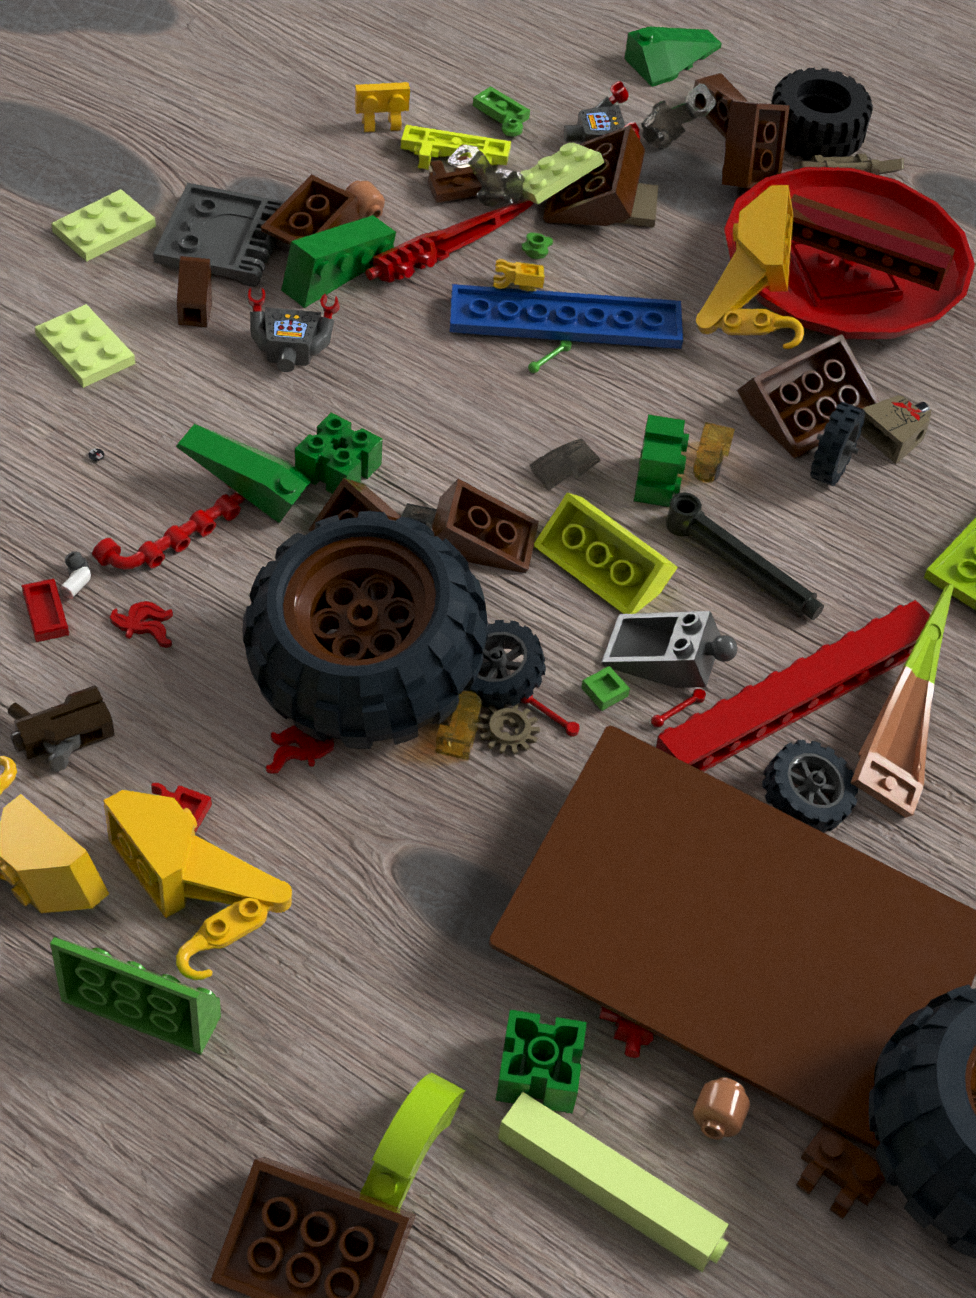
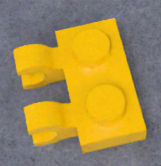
[355,82,410,132]
[493,259,545,291]

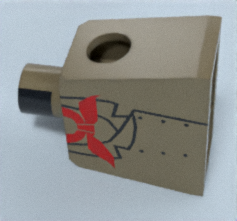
[861,395,931,464]

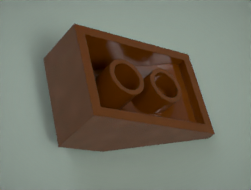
[261,174,360,245]
[431,479,539,573]

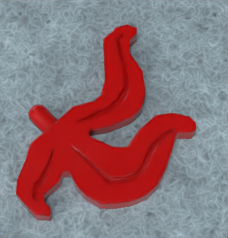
[110,601,173,648]
[265,725,334,774]

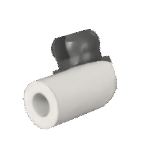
[60,551,91,599]

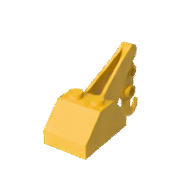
[696,185,804,349]
[0,756,109,913]
[103,790,292,980]

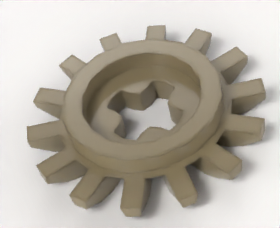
[478,704,540,754]

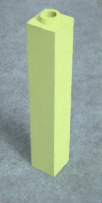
[498,1092,729,1272]

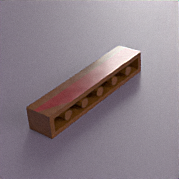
[791,194,955,291]

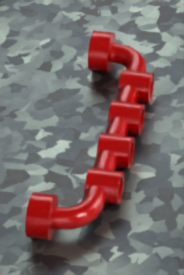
[92,484,245,570]

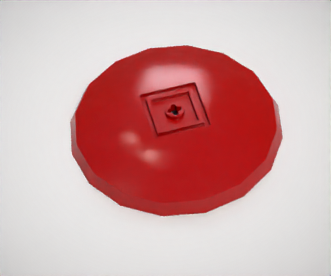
[724,167,975,339]

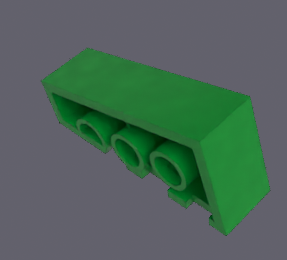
[281,215,396,308]

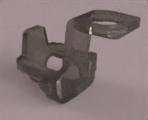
[641,84,716,150]
[447,144,525,207]

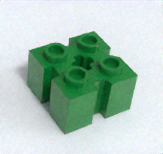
[295,412,383,494]
[634,414,689,507]
[495,1009,587,1114]

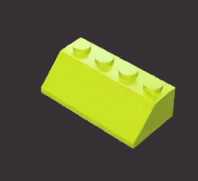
[534,492,678,614]

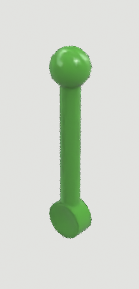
[528,340,572,373]

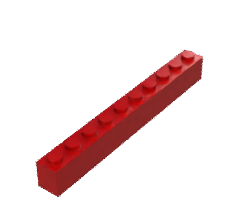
[656,600,930,772]

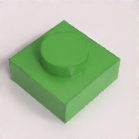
[581,666,630,711]

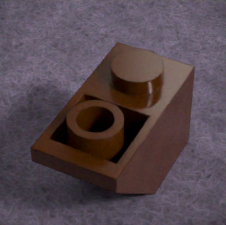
[177,256,212,327]

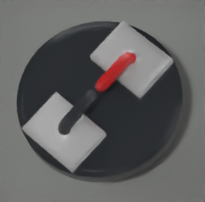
[88,449,104,461]

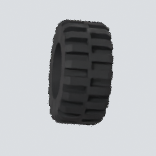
[771,68,873,161]

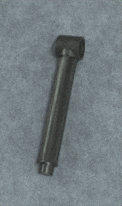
[666,492,824,620]

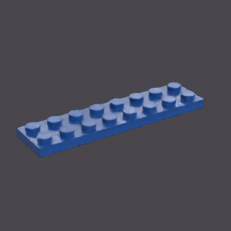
[450,284,683,349]

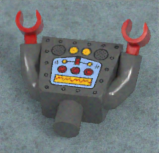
[564,81,640,144]
[248,288,340,372]

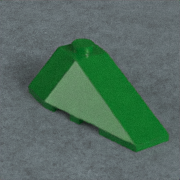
[624,27,722,87]
[176,424,312,523]

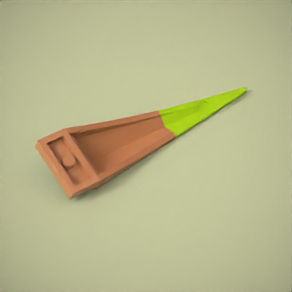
[850,583,954,818]

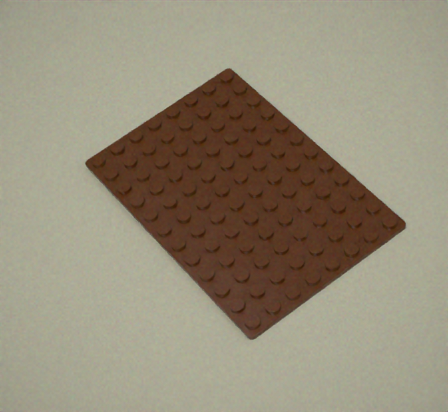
[489,726,976,1150]

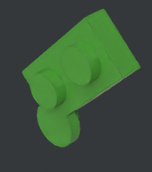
[473,86,530,137]

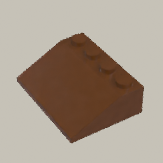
[543,125,645,226]
[737,334,880,459]
[210,1157,416,1298]

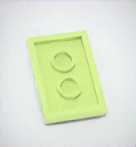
[508,142,604,204]
[51,189,156,262]
[35,304,135,388]

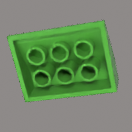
[50,937,221,1055]

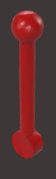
[651,689,706,728]
[521,695,580,737]

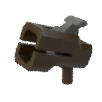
[8,685,115,772]

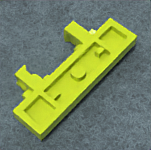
[400,125,511,173]

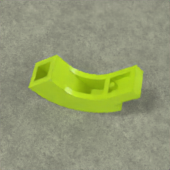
[360,1072,466,1208]

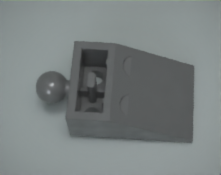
[602,611,738,688]

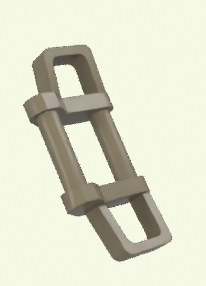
[793,154,904,175]

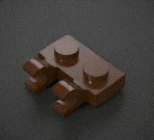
[428,155,489,203]
[796,1124,885,1219]

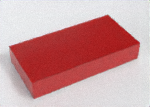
[21,578,69,642]

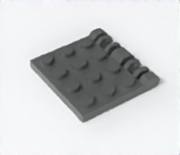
[153,183,284,287]

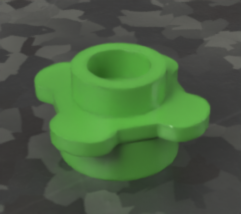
[522,233,553,259]

